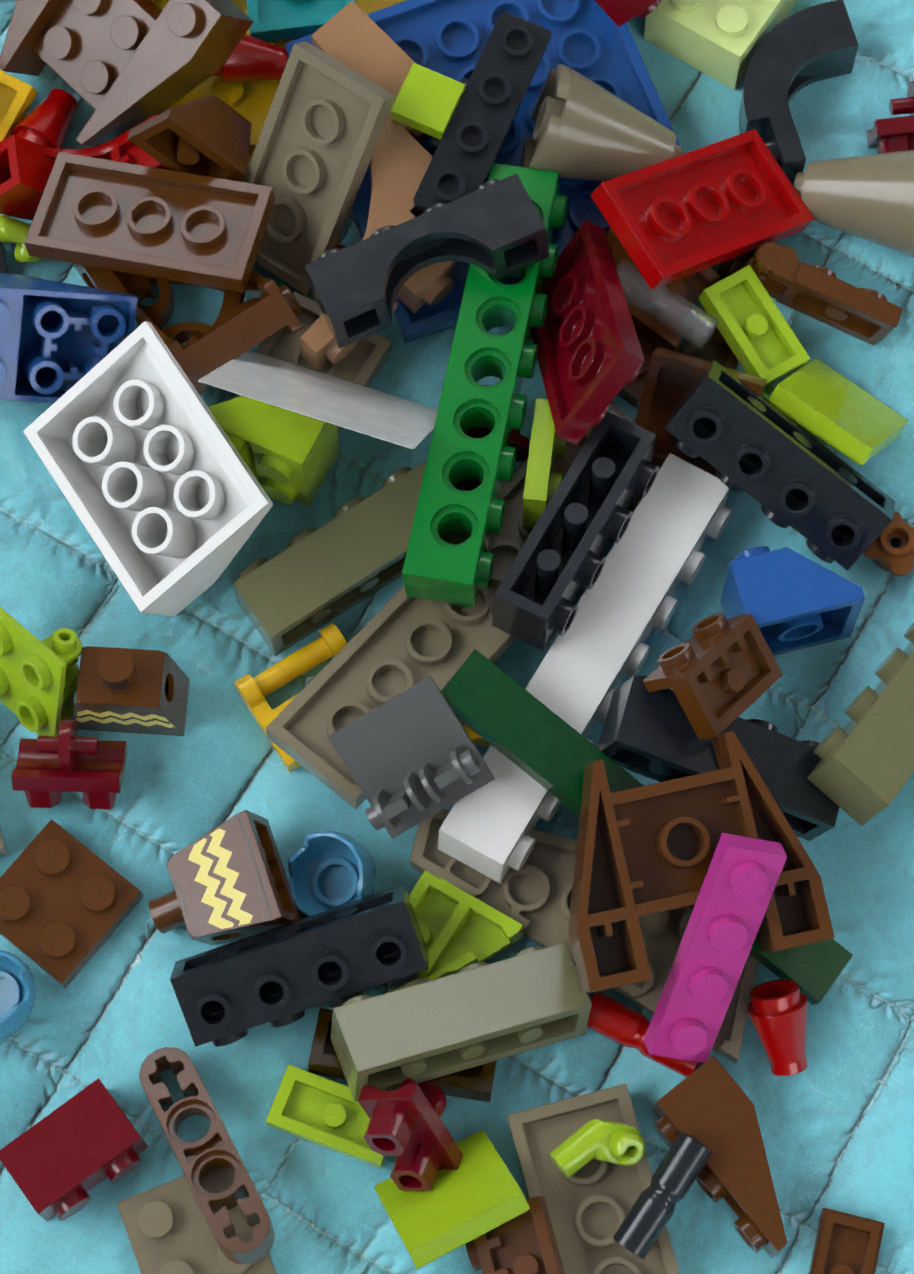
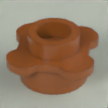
[863,511,914,576]

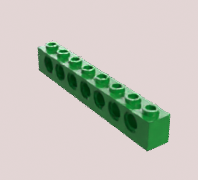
[402,163,568,607]

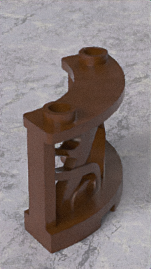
[74,264,303,395]

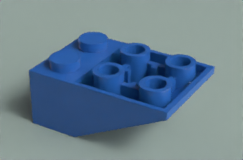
[0,273,138,403]

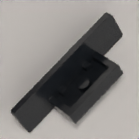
[413,12,552,212]

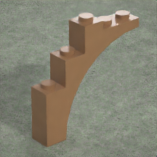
[300,0,456,371]

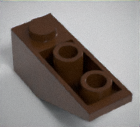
[653,1056,787,1258]

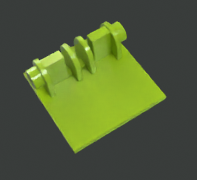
[0,607,82,736]

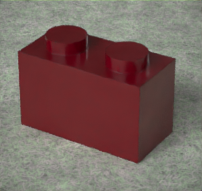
[0,1078,148,1222]

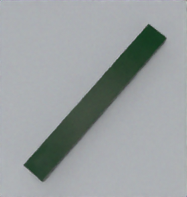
[441,649,853,1005]

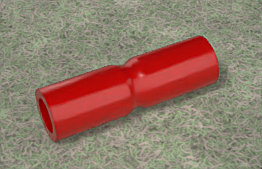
[587,991,699,1078]

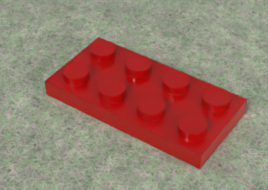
[590,129,815,290]

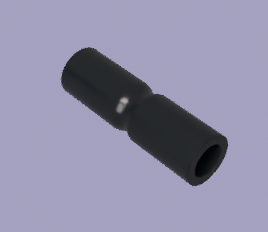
[613,1131,713,1259]

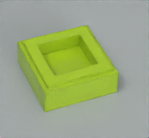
[390,62,465,140]

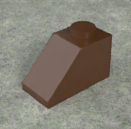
[128,94,252,181]

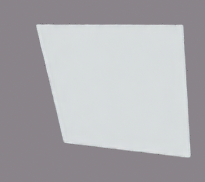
[198,350,438,449]

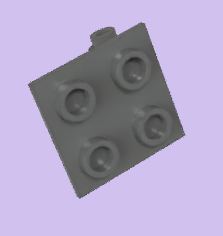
[328,675,495,839]

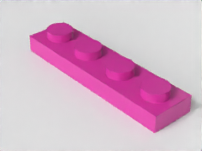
[644,833,787,1063]

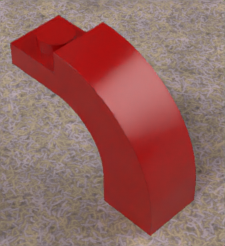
[0,114,169,220]

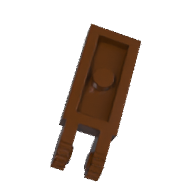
[742,241,903,345]

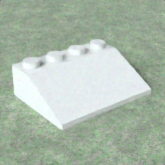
[23,321,273,617]

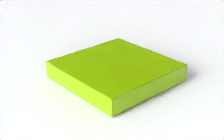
[768,358,909,465]
[373,1129,530,1269]

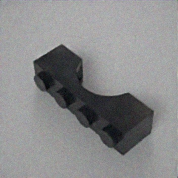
[305,173,550,349]

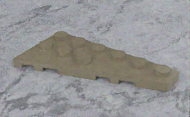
[410,809,759,1064]

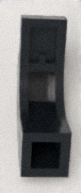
[739,0,858,187]

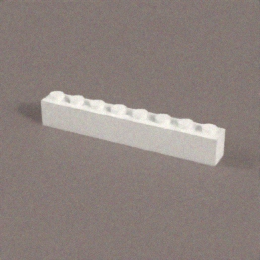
[438,453,733,883]

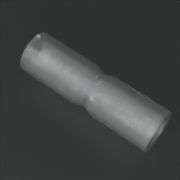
[617,258,719,349]

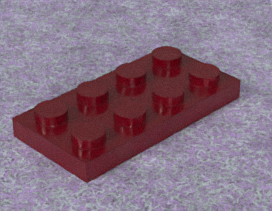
[532,220,644,446]

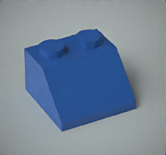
[720,546,865,656]

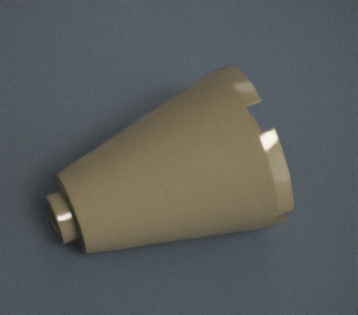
[521,64,682,182]
[794,149,914,257]

